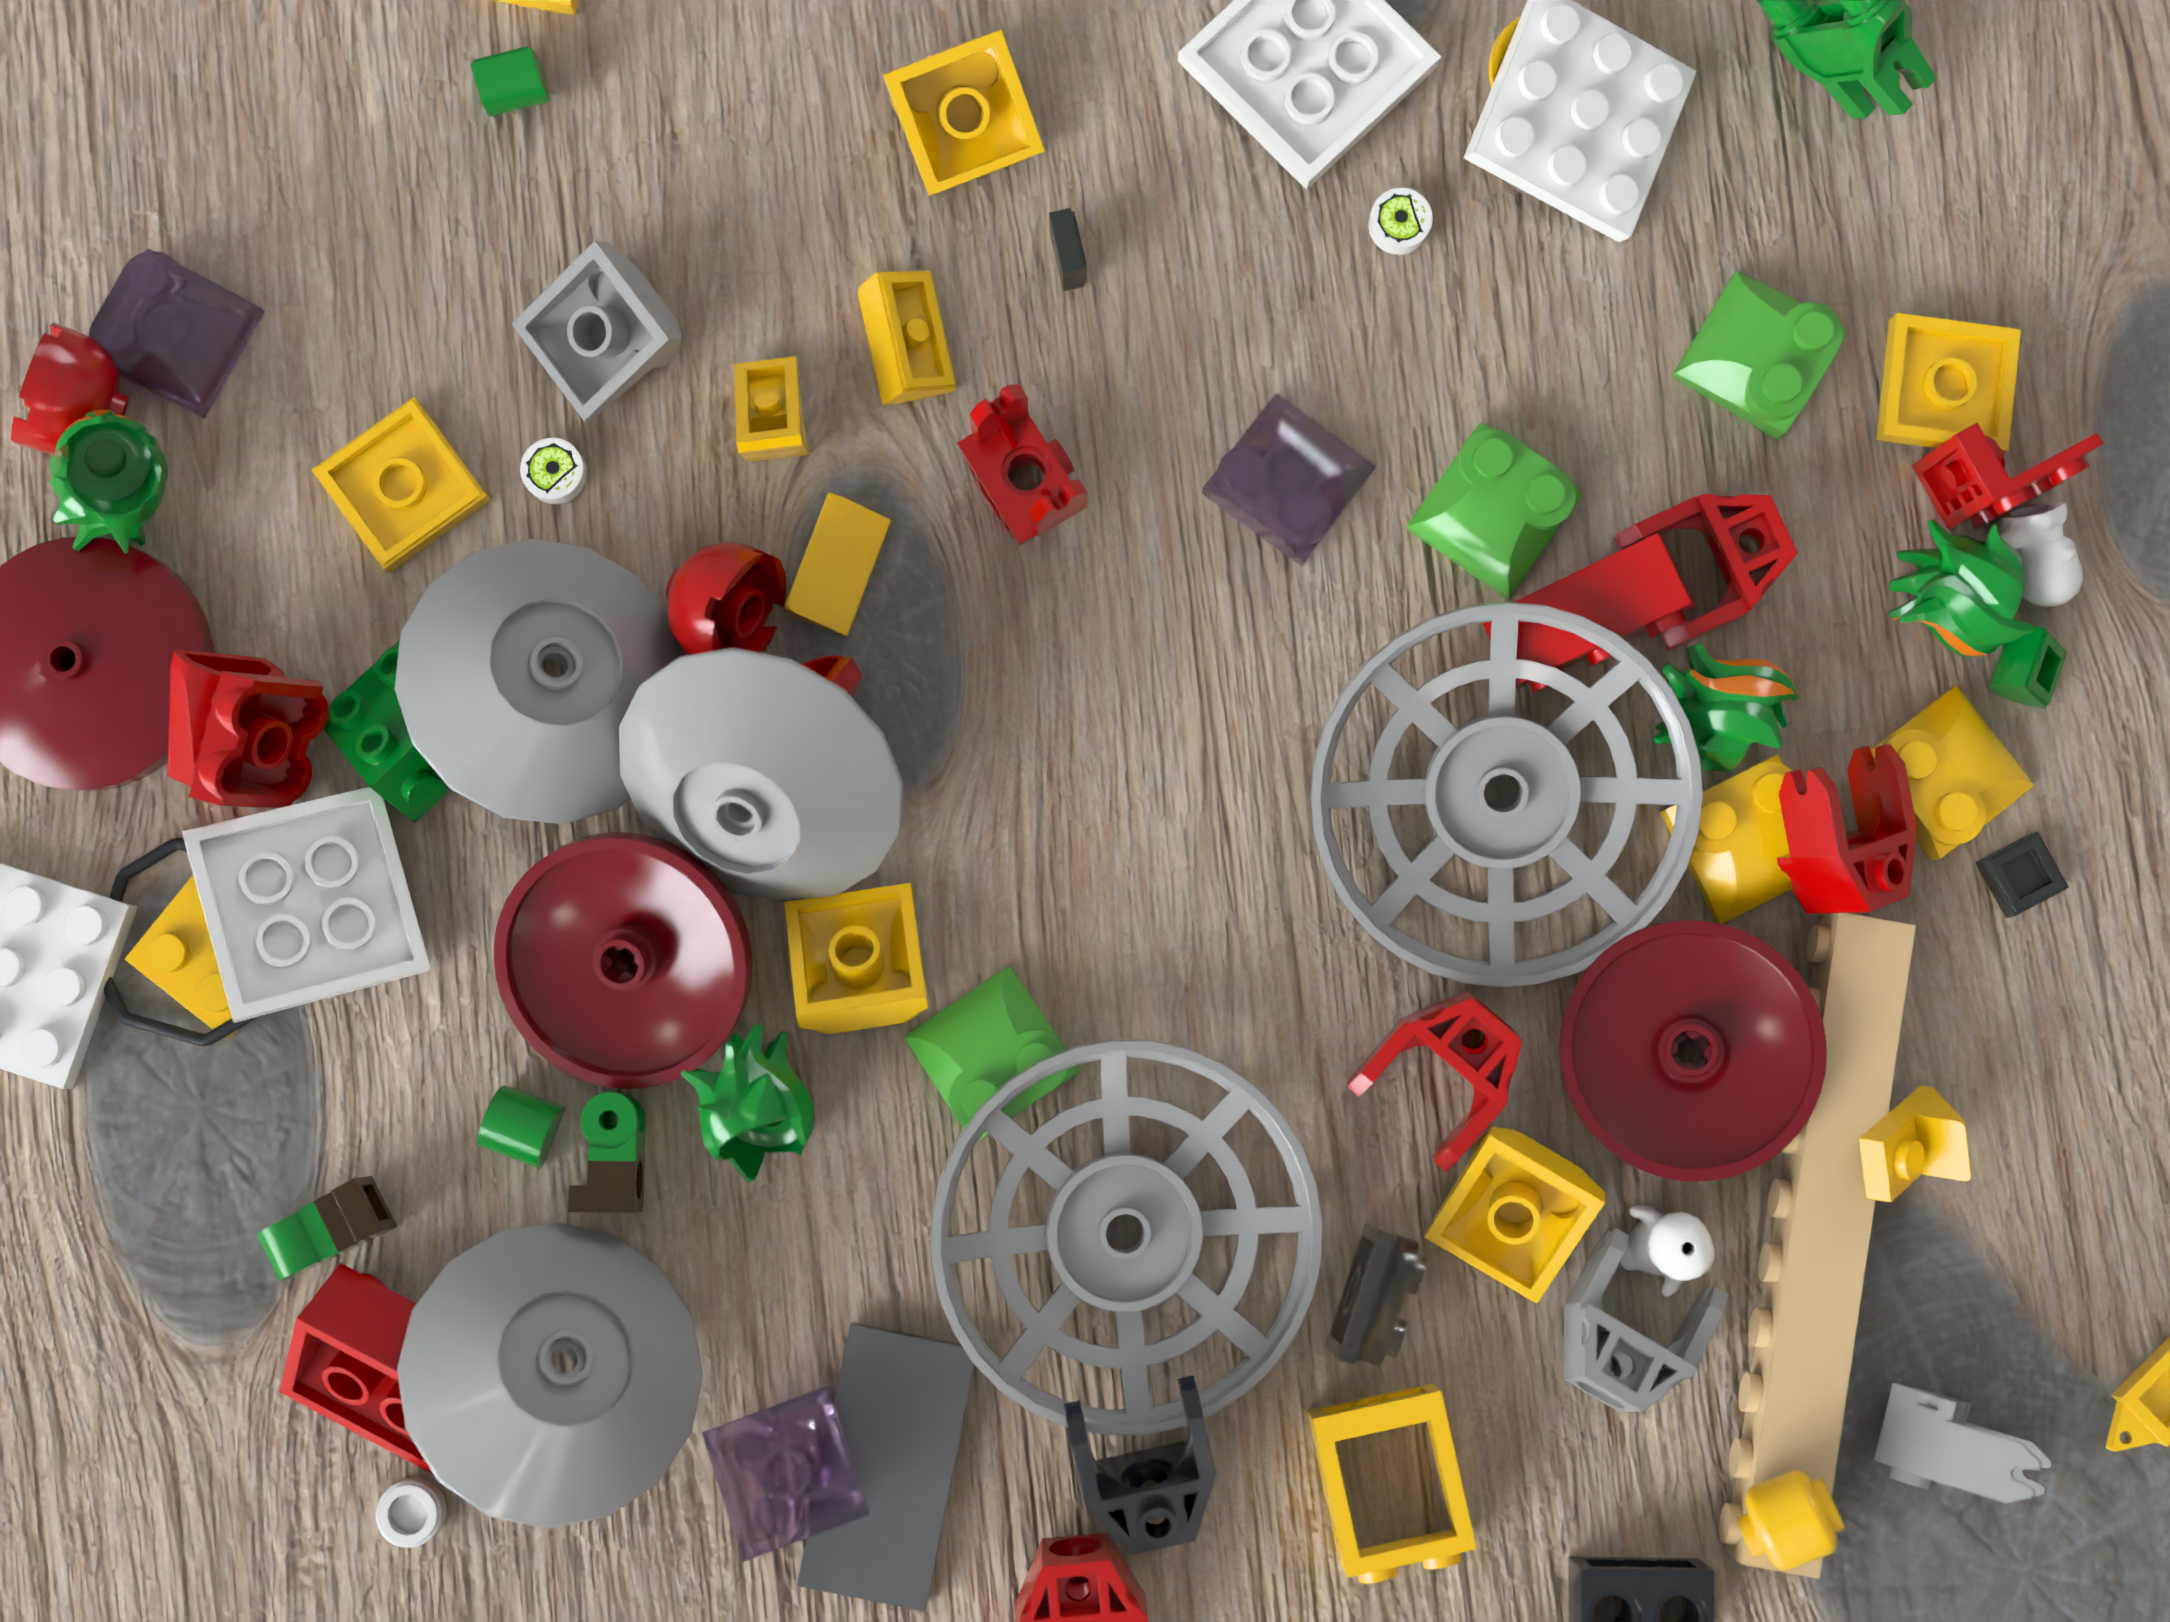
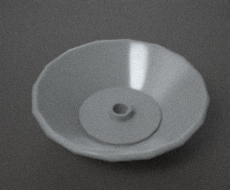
[395,539,686,824]
[619,647,903,902]
[397,1222,703,1529]

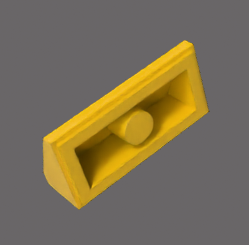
[858,271,957,405]
[785,492,891,637]

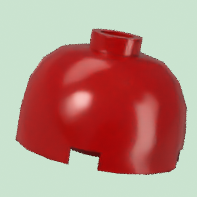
[11,323,130,454]
[666,542,786,655]

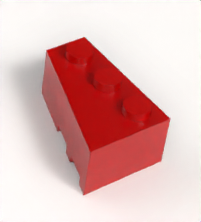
[1482,533,1698,694]

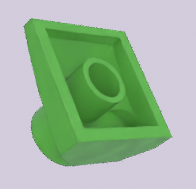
[1671,270,1847,440]
[1406,423,1583,599]
[903,965,1080,1140]

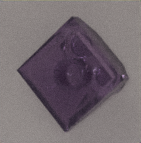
[89,248,265,419]
[1201,393,1376,567]
[702,1386,870,1562]

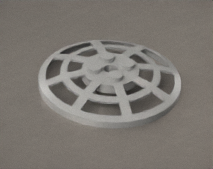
[1310,601,1703,987]
[931,1039,1323,1435]

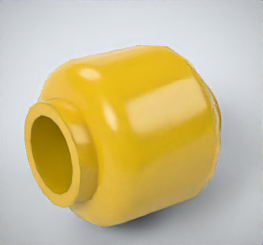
[1737,1469,1845,1571]

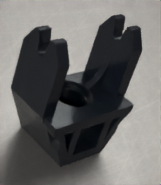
[1064,1375,1216,1556]

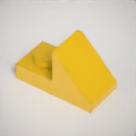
[734,356,809,462]
[1859,1085,1971,1202]

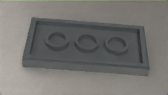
[797,1322,975,1612]

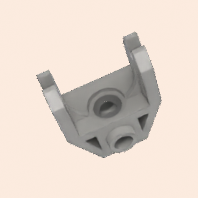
[1563,1228,1729,1413]
[1874,1383,2053,1503]

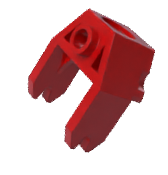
[957,384,1088,545]
[1614,494,1798,651]
[1777,744,1917,914]
[1347,991,1522,1172]
[1015,1532,1148,1622]

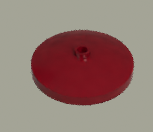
[0,536,214,791]
[493,832,753,1089]
[1559,920,1827,1182]

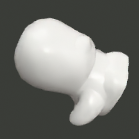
[1995,502,2084,607]
[1620,1205,1715,1297]

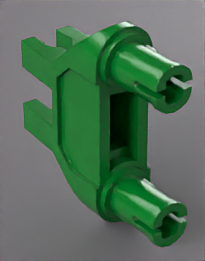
[1756,0,1937,119]

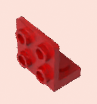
[1912,423,2104,530]

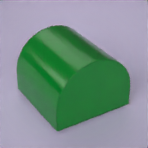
[470,46,550,117]
[1988,626,2067,709]
[477,1085,566,1169]

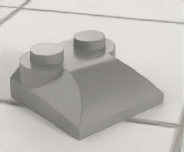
[512,240,681,421]

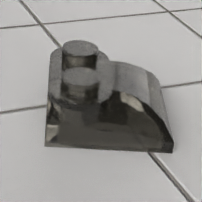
[1325,1223,1427,1366]

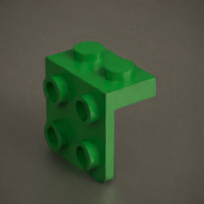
[324,640,451,823]

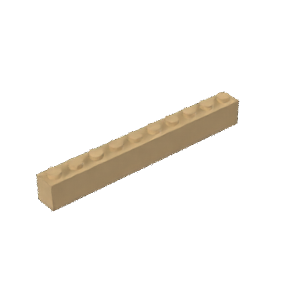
[1719,913,1916,1579]

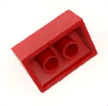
[279,1263,434,1475]

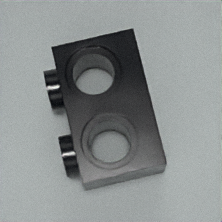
[1568,1557,1715,1622]

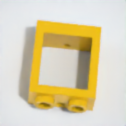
[1306,1383,1477,1583]

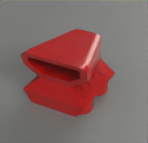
[167,649,329,808]

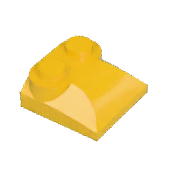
[882,30,1045,196]
[1870,685,2035,861]
[1659,754,1793,924]
[784,883,929,1034]
[1424,1126,1606,1304]

